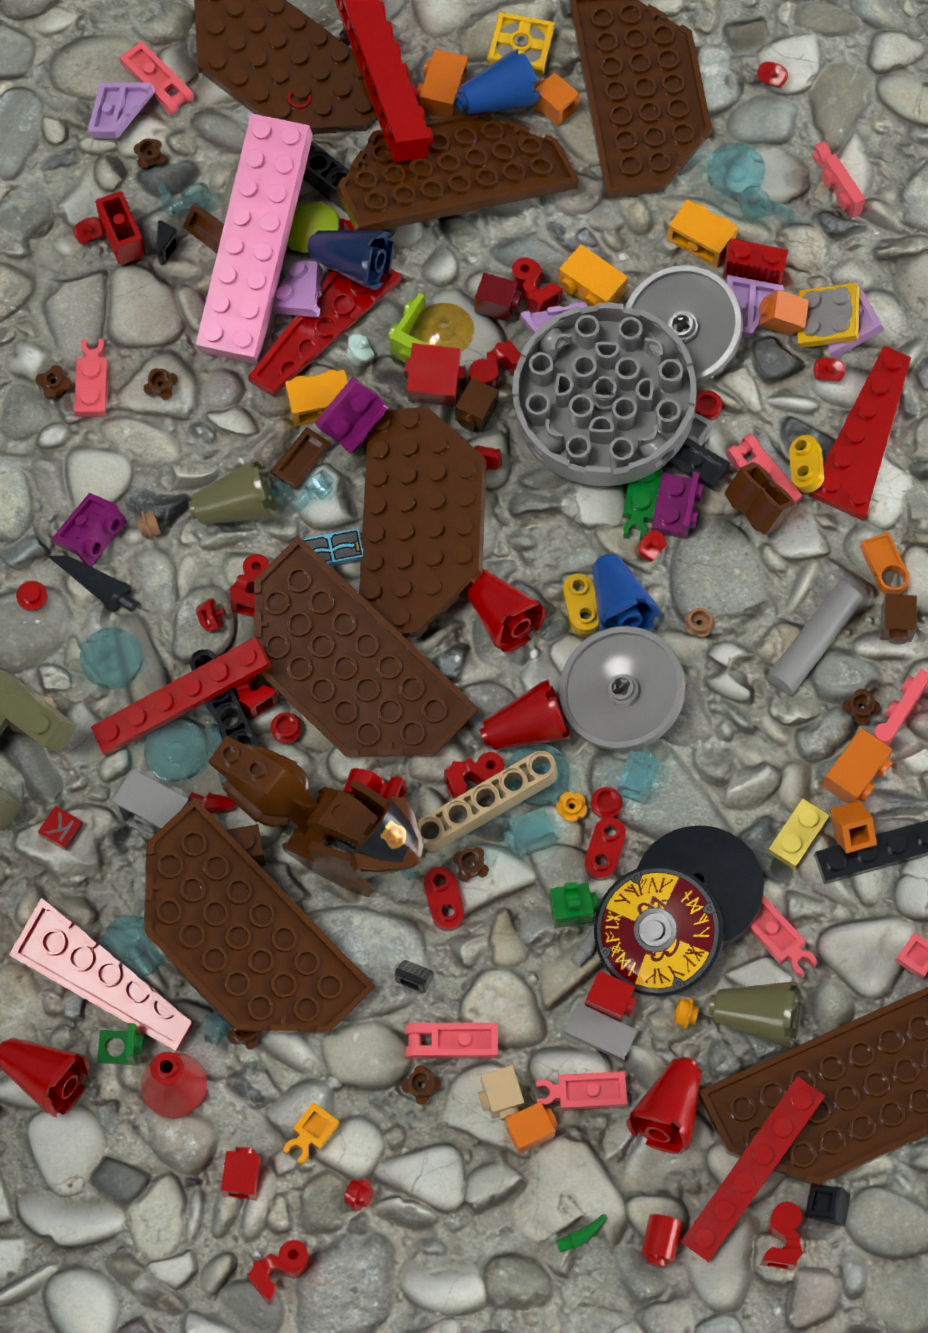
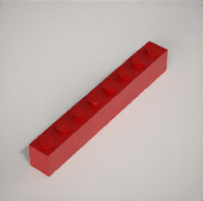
[335,0,433,163]

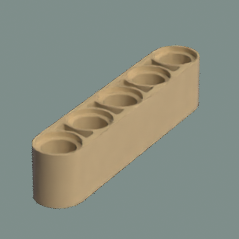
[418,751,558,852]

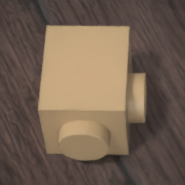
[478,1065,524,1121]

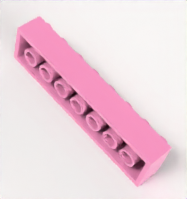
[196,113,313,364]

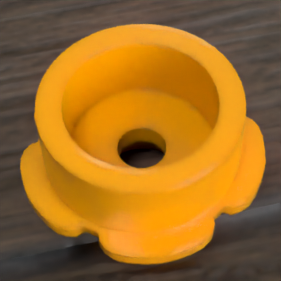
[556,792,588,822]
[673,997,699,1029]

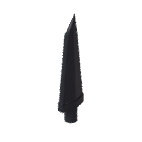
[47,555,138,612]

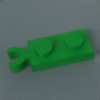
[622,466,664,541]

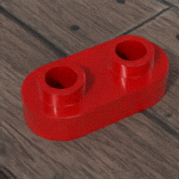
[584,817,626,881]
[423,867,464,931]

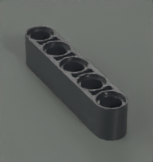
[303,141,397,238]
[190,649,260,747]

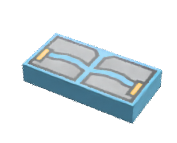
[302,528,363,567]

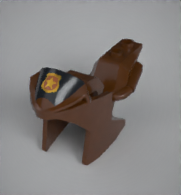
[208,735,424,897]

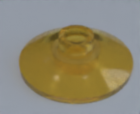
[414,303,474,352]

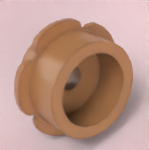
[137,511,162,540]
[684,608,715,638]

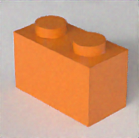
[417,49,468,118]
[822,728,893,804]

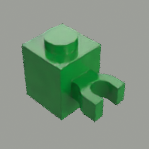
[549,882,598,928]

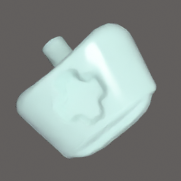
[346,334,374,367]

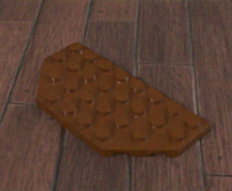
[194,0,377,134]
[569,0,712,199]
[337,112,579,231]
[359,406,487,638]
[254,536,479,757]
[144,798,375,1034]
[698,987,928,1186]

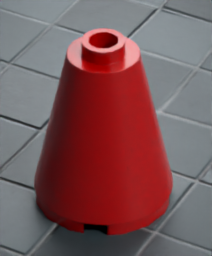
[464,569,546,652]
[479,679,571,750]
[0,1037,91,1117]
[141,1051,207,1119]
[627,1057,701,1154]

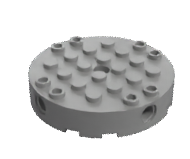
[512,303,697,486]

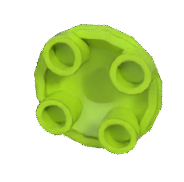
[287,202,339,253]

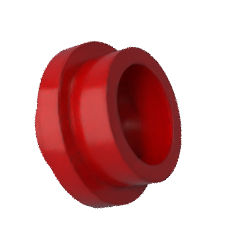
[16,581,48,611]
[270,712,302,744]
[590,787,623,818]
[344,1178,373,1212]

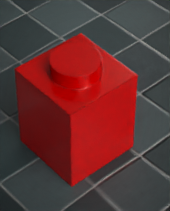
[585,971,638,1022]
[221,1147,262,1201]

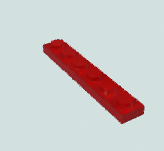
[91,637,272,756]
[681,1076,825,1262]

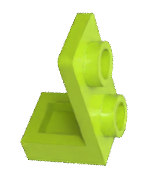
[388,292,427,362]

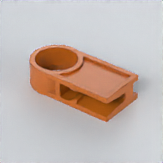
[860,532,909,594]

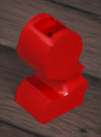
[512,257,563,313]
[469,340,521,389]
[229,554,269,618]
[233,674,279,719]
[443,752,504,799]
[343,768,408,800]
[760,1202,803,1271]
[247,1240,309,1306]

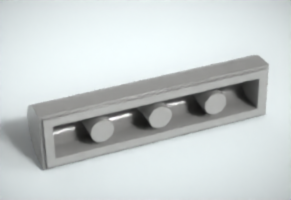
[766,582,863,696]

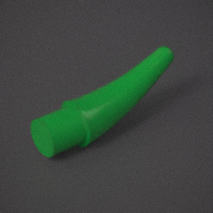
[556,1214,607,1253]

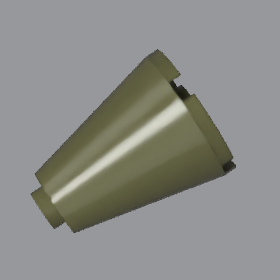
[188,459,277,524]
[709,981,801,1048]

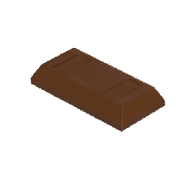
[183,203,224,253]
[270,427,331,489]

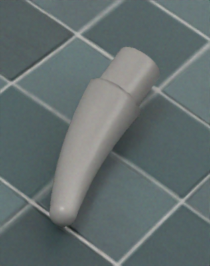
[570,921,596,967]

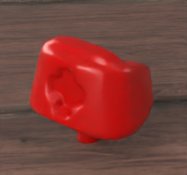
[757,62,788,89]
[73,217,104,245]
[813,357,846,382]
[474,445,502,471]
[635,530,667,562]
[196,598,226,632]

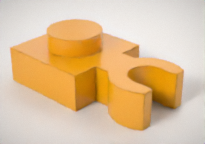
[283,1102,340,1166]

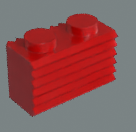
[95,191,146,265]
[722,238,789,285]

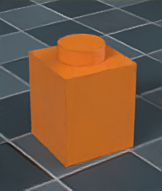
[534,72,579,126]
[759,290,809,336]
[830,801,877,853]
[504,1102,558,1155]

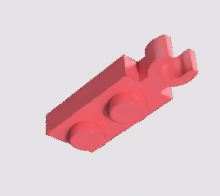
[812,141,865,219]
[74,339,108,417]
[749,896,817,978]
[535,1071,627,1110]

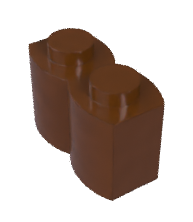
[724,462,795,535]

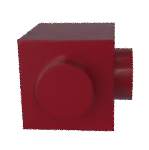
[474,273,522,322]

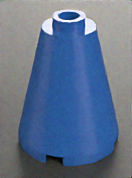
[455,49,539,115]
[592,554,660,631]

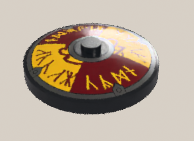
[594,865,725,997]

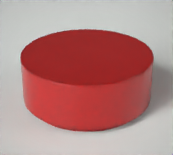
[695,390,722,421]

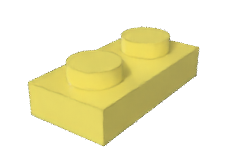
[767,799,830,870]

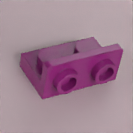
[314,376,388,453]
[651,472,704,539]
[52,492,127,566]

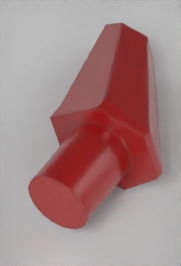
[188,792,238,814]

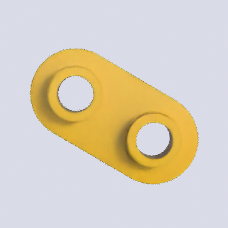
[789,435,824,493]
[562,573,599,635]

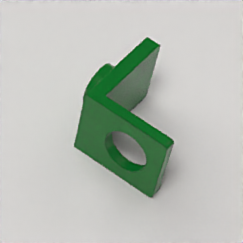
[97,1023,144,1066]

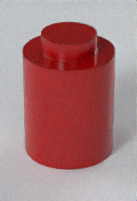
[641,1214,682,1268]

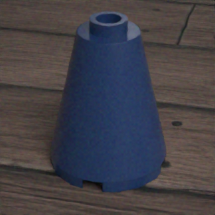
[307,230,394,290]

